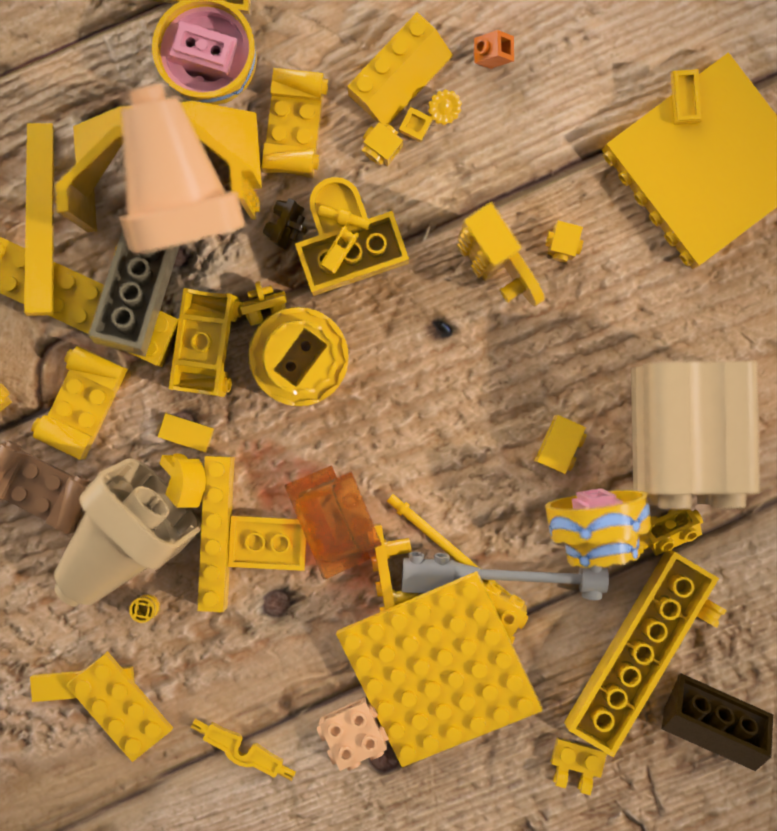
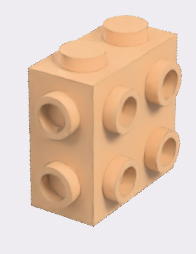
[317,697,389,771]

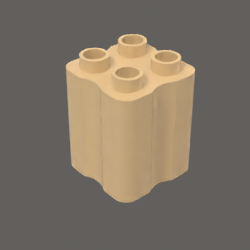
[631,361,760,509]

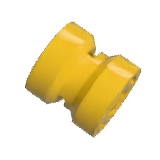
[129,594,160,623]

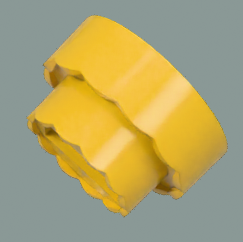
[248,307,349,406]

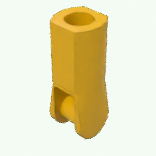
[320,225,359,274]

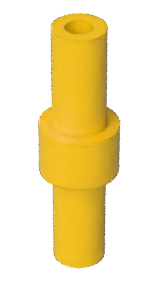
[318,205,371,230]

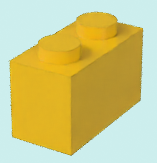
[534,415,587,474]

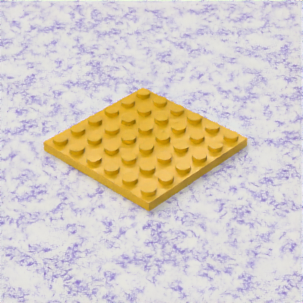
[336,571,542,767]

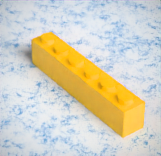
[197,456,235,612]

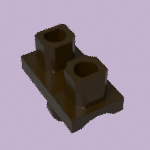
[263,198,308,250]

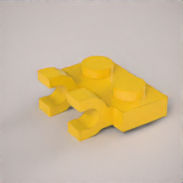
[550,737,607,796]

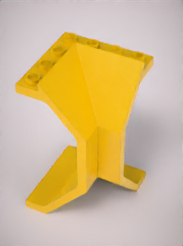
[55,101,262,232]

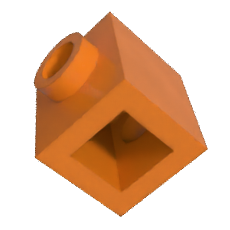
[474,30,514,69]

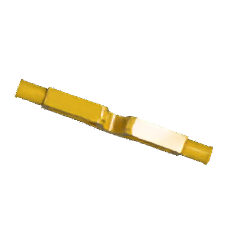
[190,718,296,781]

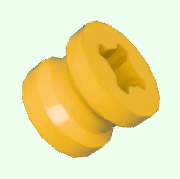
[697,599,727,628]

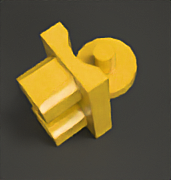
[240,281,287,326]

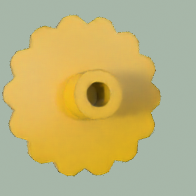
[428,89,462,125]

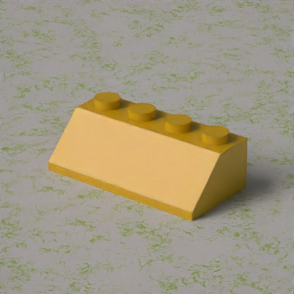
[347,12,453,126]

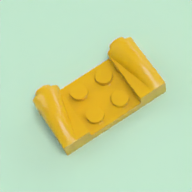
[261,68,328,178]
[168,288,243,397]
[31,346,128,460]

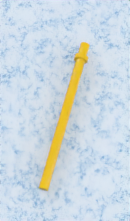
[387,494,511,596]

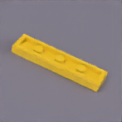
[30,666,134,702]

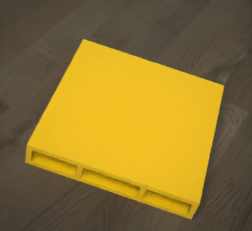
[602,52,777,269]

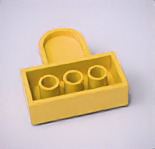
[295,177,409,296]
[457,202,545,306]

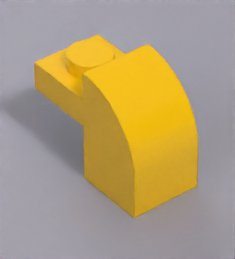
[159,453,206,508]

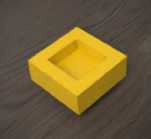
[399,107,433,143]

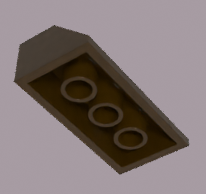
[661,673,774,771]

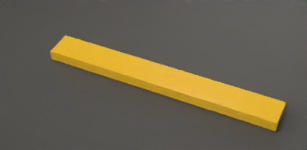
[24,123,54,316]

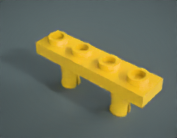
[367,523,419,612]

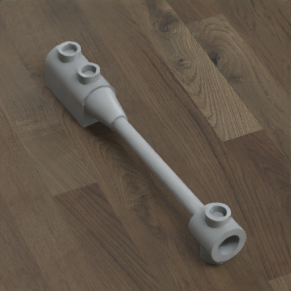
[402,552,609,600]

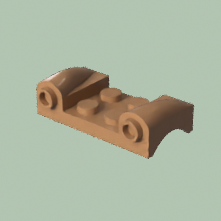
[0,441,90,534]

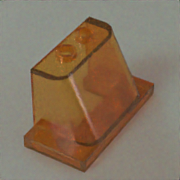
[284,465,382,579]

